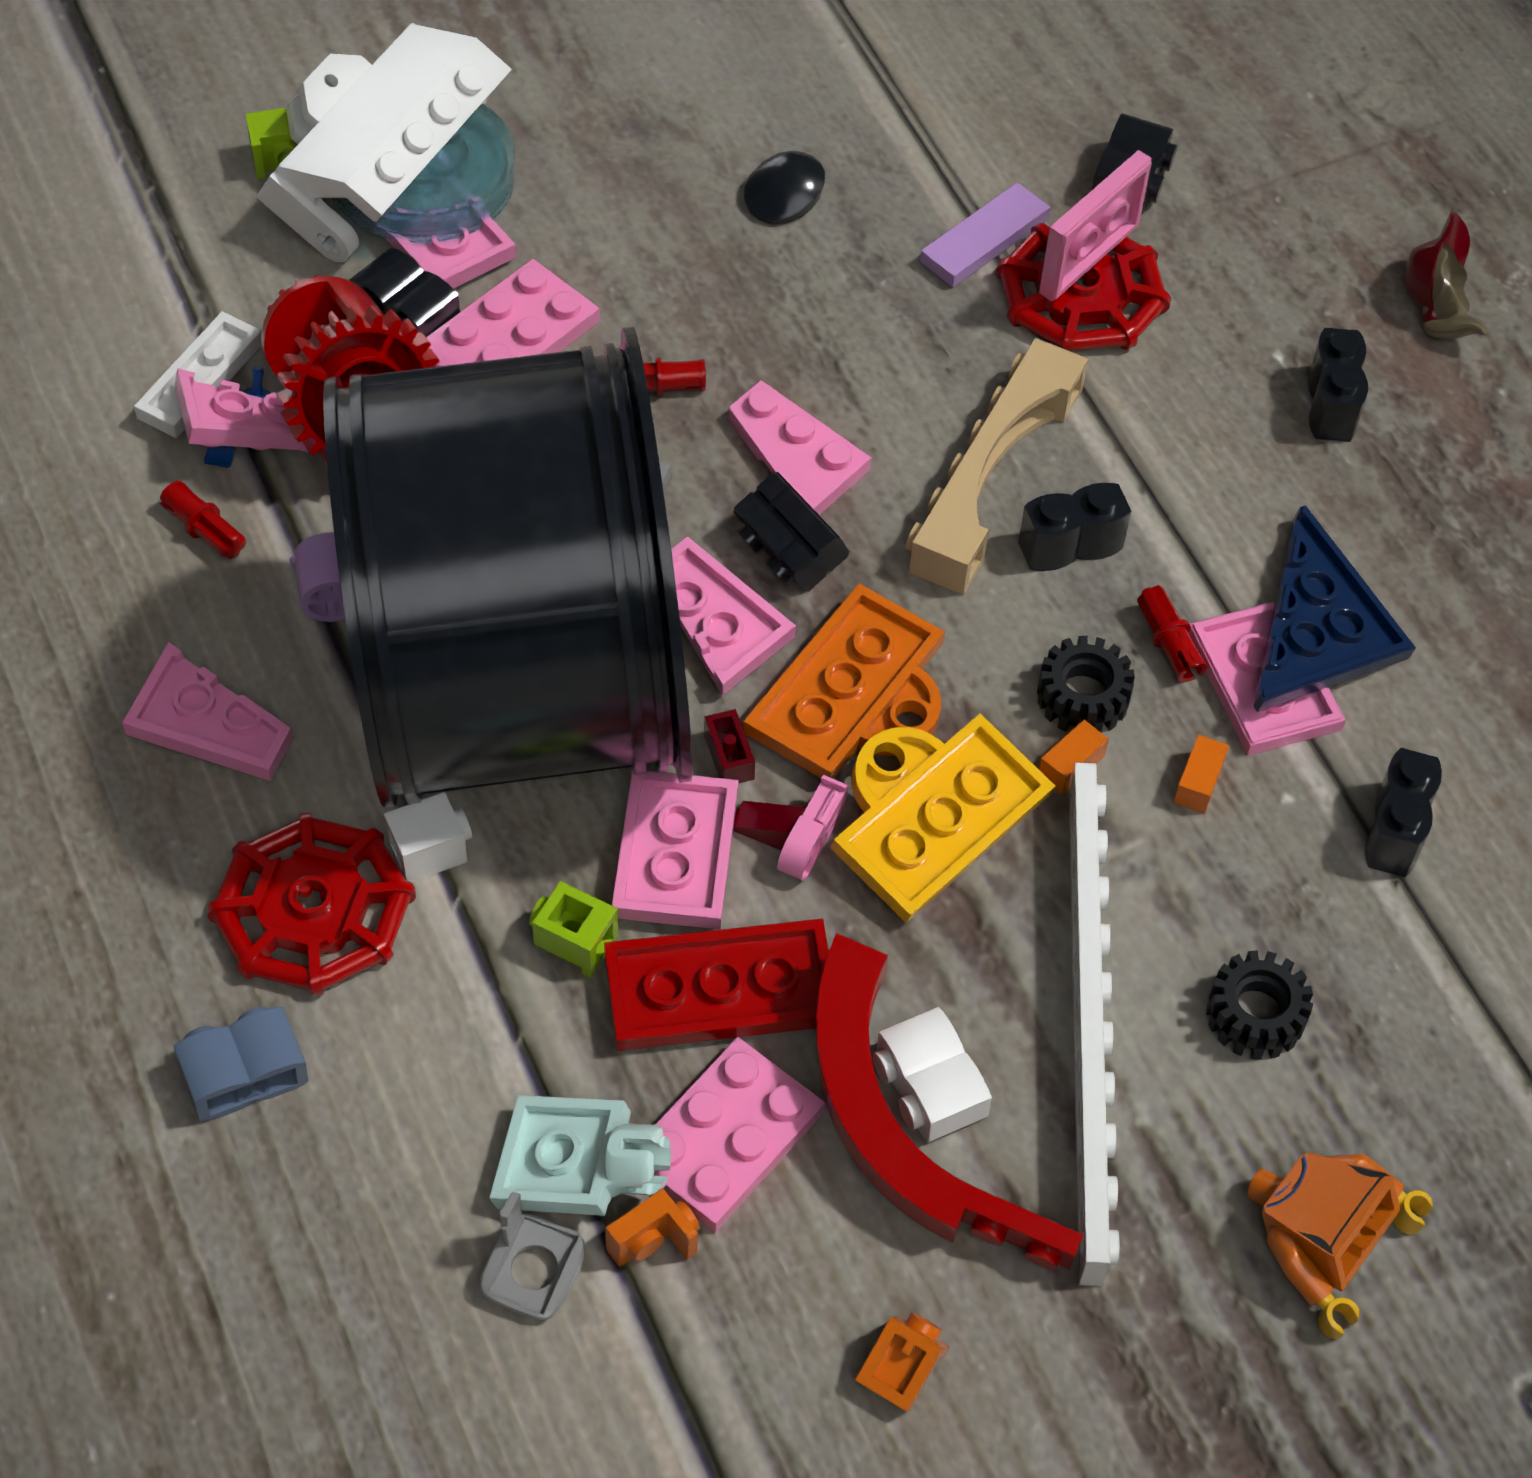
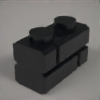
[733,471,850,592]

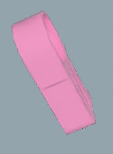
[777,775,848,881]

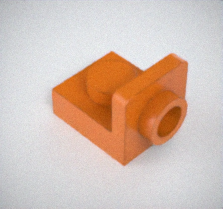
[606,1188,700,1268]
[855,1312,950,1412]

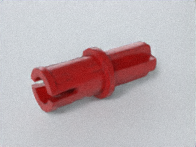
[643,357,706,396]
[160,480,246,559]
[1137,585,1208,683]

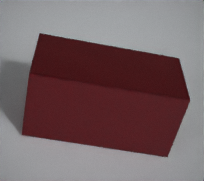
[704,709,755,784]

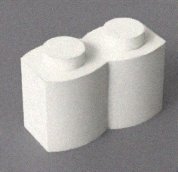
[872,1007,992,1142]

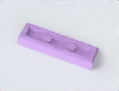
[920,182,1051,287]

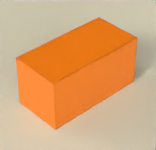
[1039,720,1109,795]
[1174,734,1230,814]

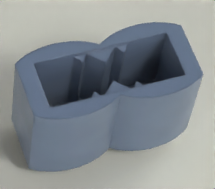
[173,1007,309,1121]

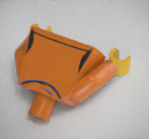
[1248,1152,1433,1340]

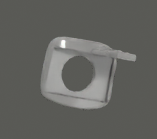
[479,1192,585,1320]

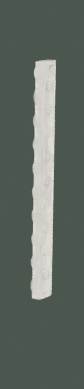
[1069,762,1120,1286]

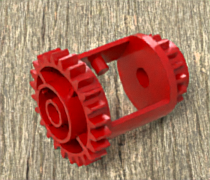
[261,275,440,462]

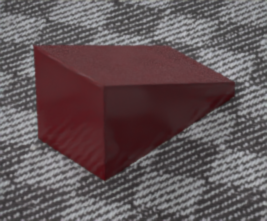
[733,801,805,851]

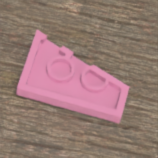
[174,368,309,453]
[671,537,796,696]
[122,642,293,781]

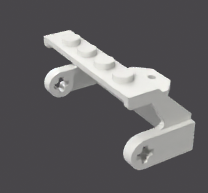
[256,23,512,263]

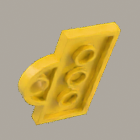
[830,713,1055,924]

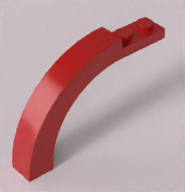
[816,933,1084,1270]

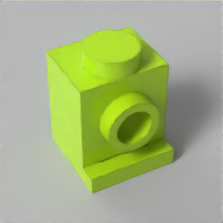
[245,107,298,179]
[529,881,619,978]

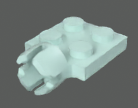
[489,1095,671,1216]

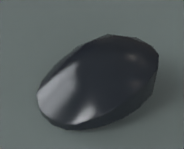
[744,151,825,224]

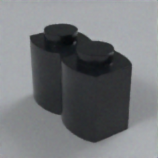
[1091,113,1178,214]
[349,248,460,337]
[1308,328,1368,442]
[1018,483,1131,571]
[1365,748,1442,877]

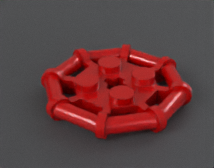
[996,223,1171,352]
[207,812,416,996]

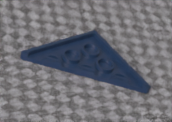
[1253,505,1416,712]

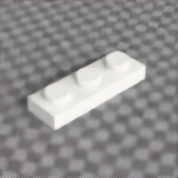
[134,311,262,439]

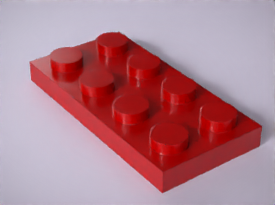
[604,918,829,1051]

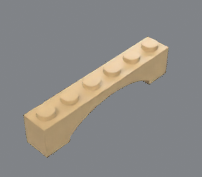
[906,338,1088,595]

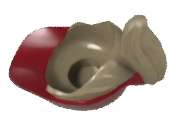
[1403,212,1488,340]

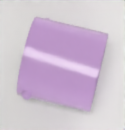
[290,532,345,622]

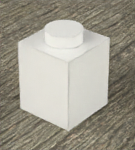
[383,792,472,883]

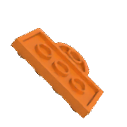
[743,583,945,779]

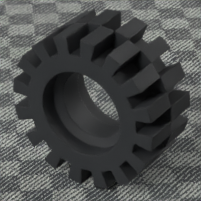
[1037,636,1135,733]
[1206,950,1313,1060]

